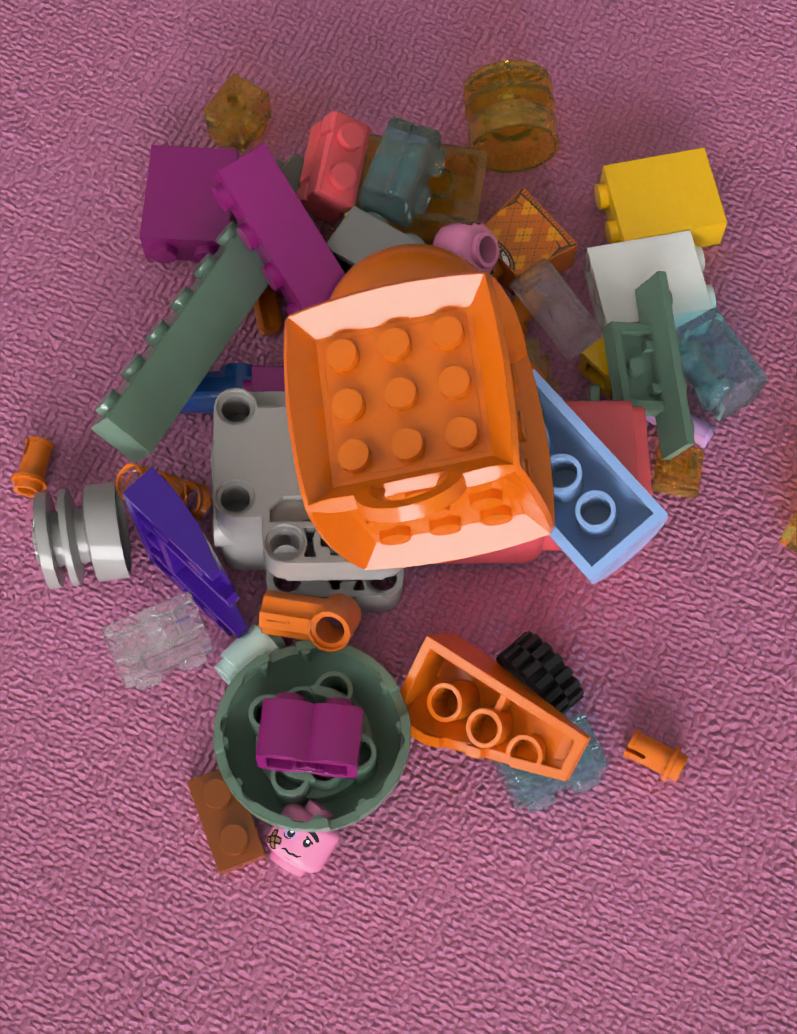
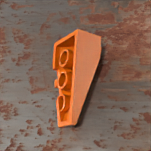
[400,632,591,781]

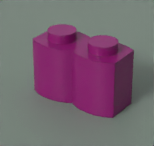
[255,692,364,778]

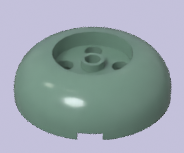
[213,640,411,832]

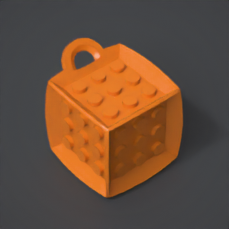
[283,271,555,570]

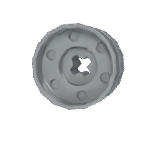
[32,481,132,590]

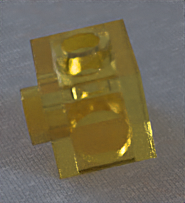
[204,73,272,153]

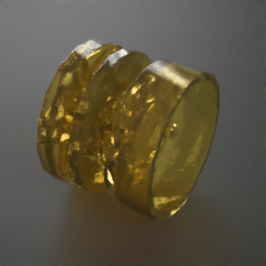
[463,60,559,173]

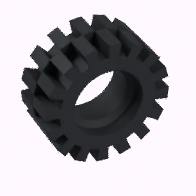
[496,631,584,715]

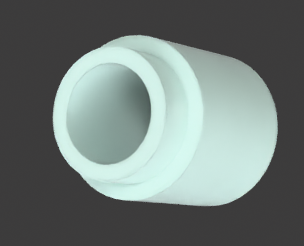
[214,624,286,685]

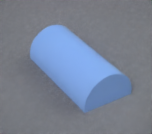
[532,369,668,584]

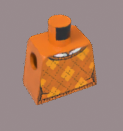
[485,187,578,295]

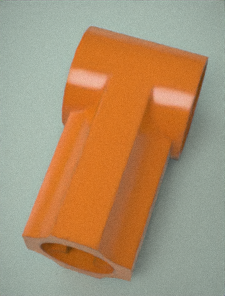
[259,590,362,652]

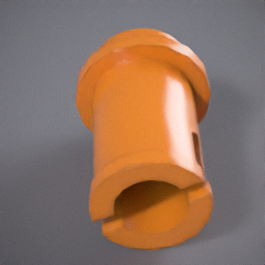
[11,436,55,498]
[623,728,689,782]

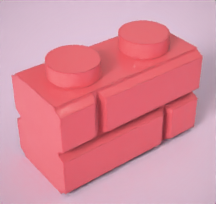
[297,111,371,222]

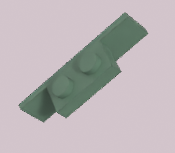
[602,271,695,460]

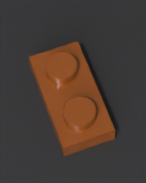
[187,769,267,875]

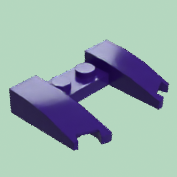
[122,466,248,638]

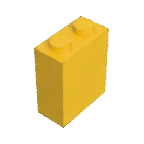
[594,147,727,247]

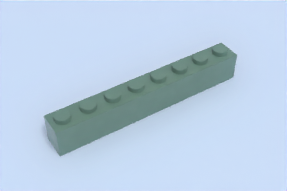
[90,152,315,463]

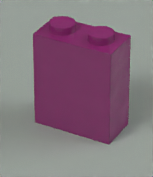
[140,145,239,263]

